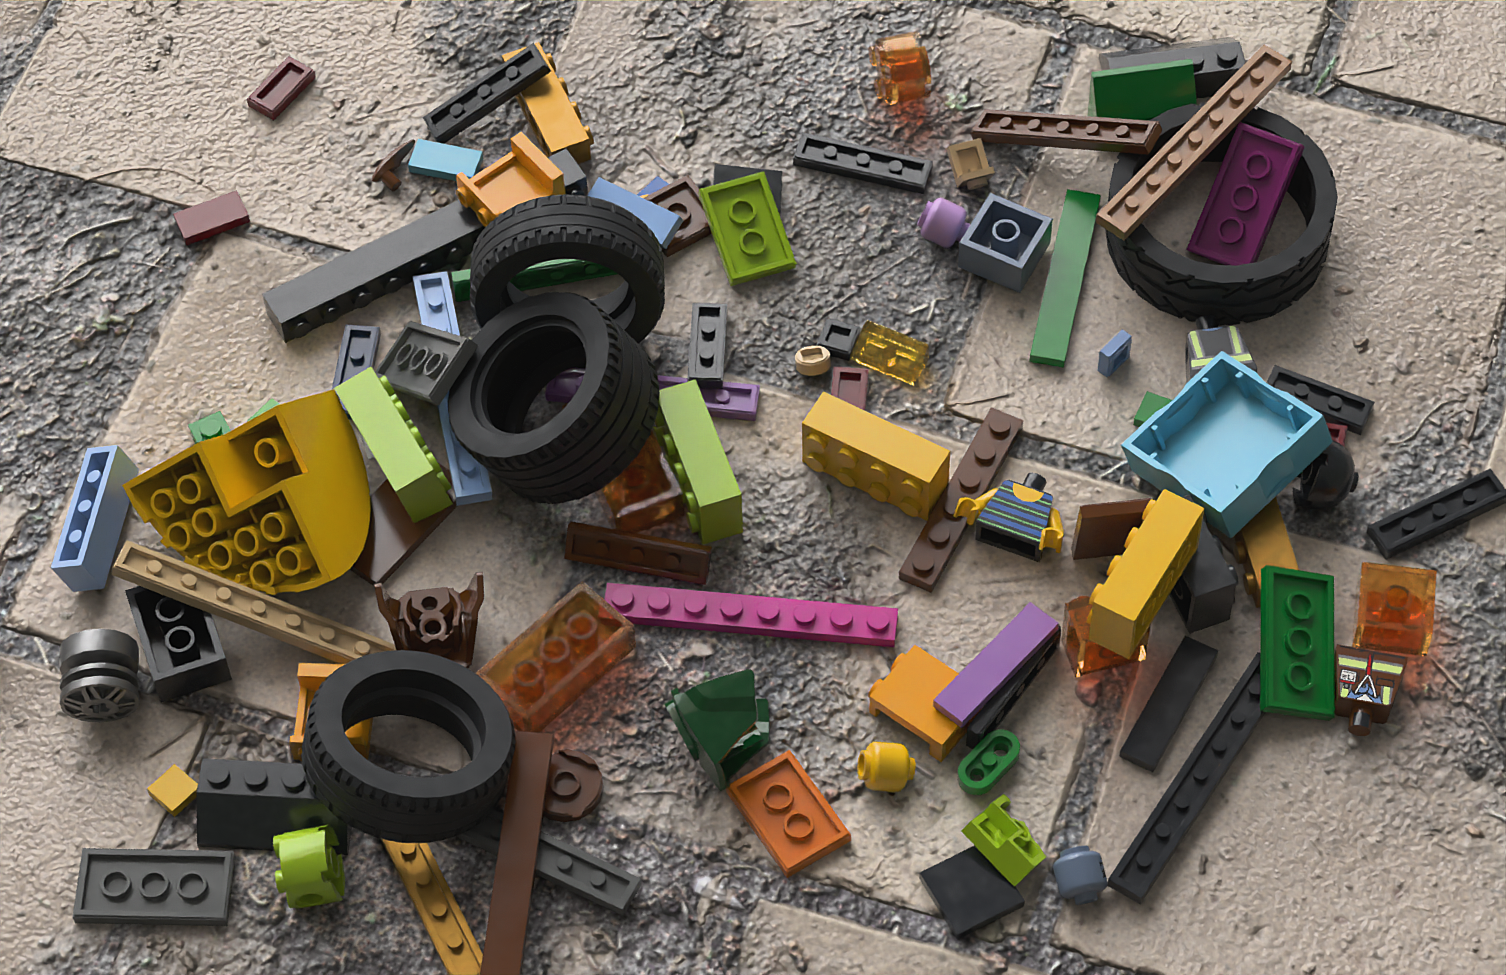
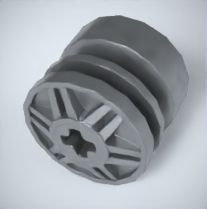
[59,629,140,723]

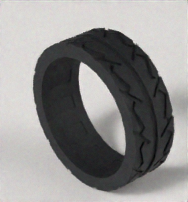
[1105,102,1338,325]

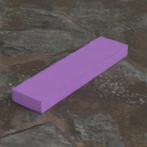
[933,602,1059,728]

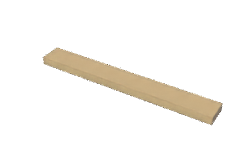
[111,540,396,664]

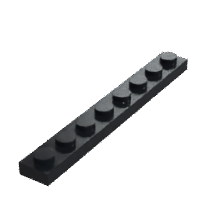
[1107,652,1266,905]

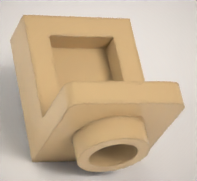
[946,138,995,190]

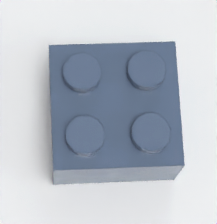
[958,193,1053,293]

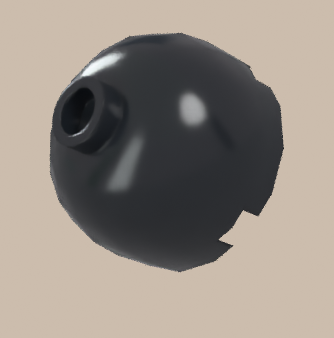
[1293,440,1359,510]

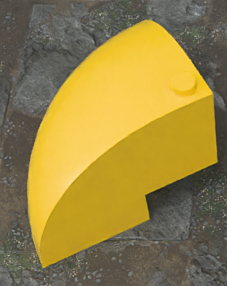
[122,389,371,595]

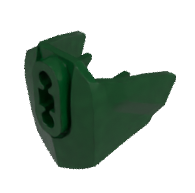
[664,669,770,791]

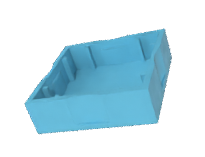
[1121,351,1333,538]

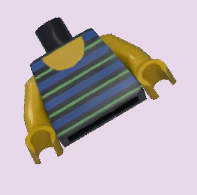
[953,473,1064,563]

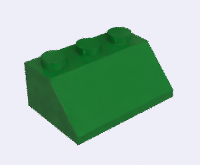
[1087,59,1197,121]

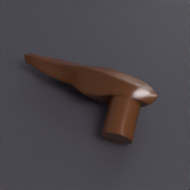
[372,139,415,192]

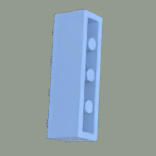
[51,445,139,592]

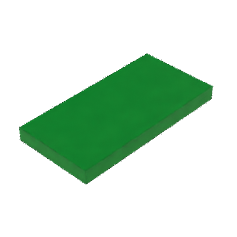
[1260,565,1335,721]

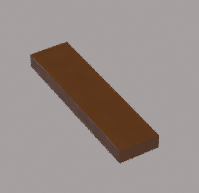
[564,521,712,585]

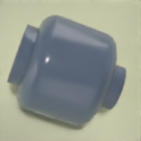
[1053,845,1108,905]

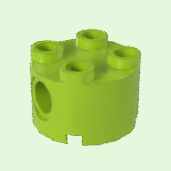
[273,825,345,909]

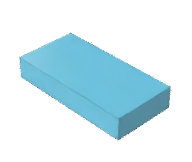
[408,139,483,181]

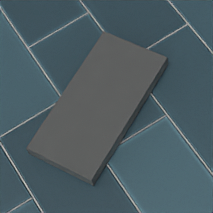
[375,321,478,405]
[72,848,236,926]

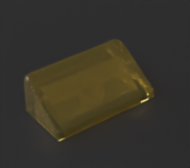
[850,320,929,385]

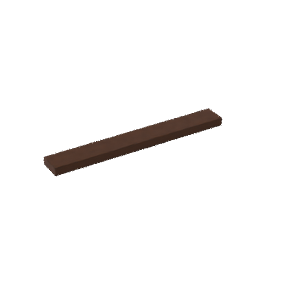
[480,731,554,975]

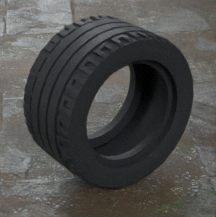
[448,292,660,504]

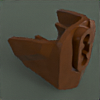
[374,572,484,669]

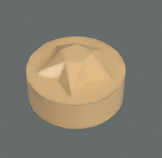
[795,346,831,376]

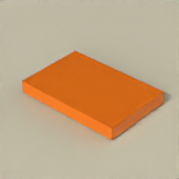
[726,750,851,878]

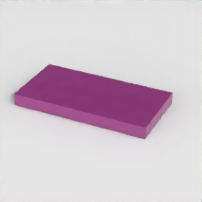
[1186,122,1305,266]

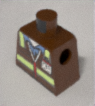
[1334,644,1408,736]

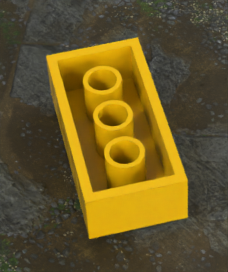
[802,391,950,521]
[1087,489,1204,659]

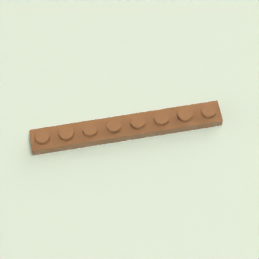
[1096,44,1292,241]

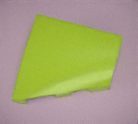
[961,794,1046,887]

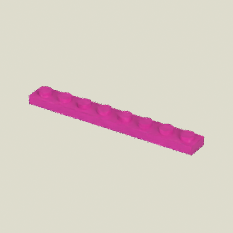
[602,582,898,648]

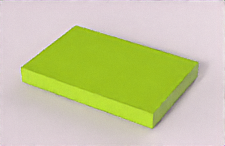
[698,171,797,286]

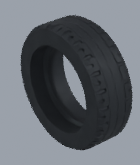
[470,195,665,366]
[301,650,516,843]

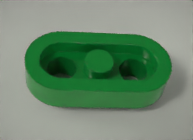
[958,729,1020,795]

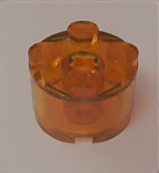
[868,31,931,105]

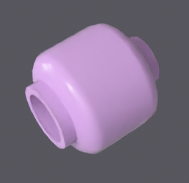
[917,198,970,248]

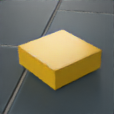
[147,764,198,817]

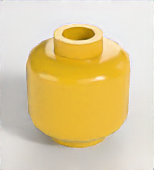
[857,741,916,792]

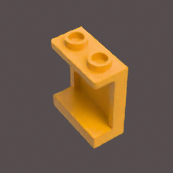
[456,132,566,227]
[868,645,983,762]
[289,663,373,761]

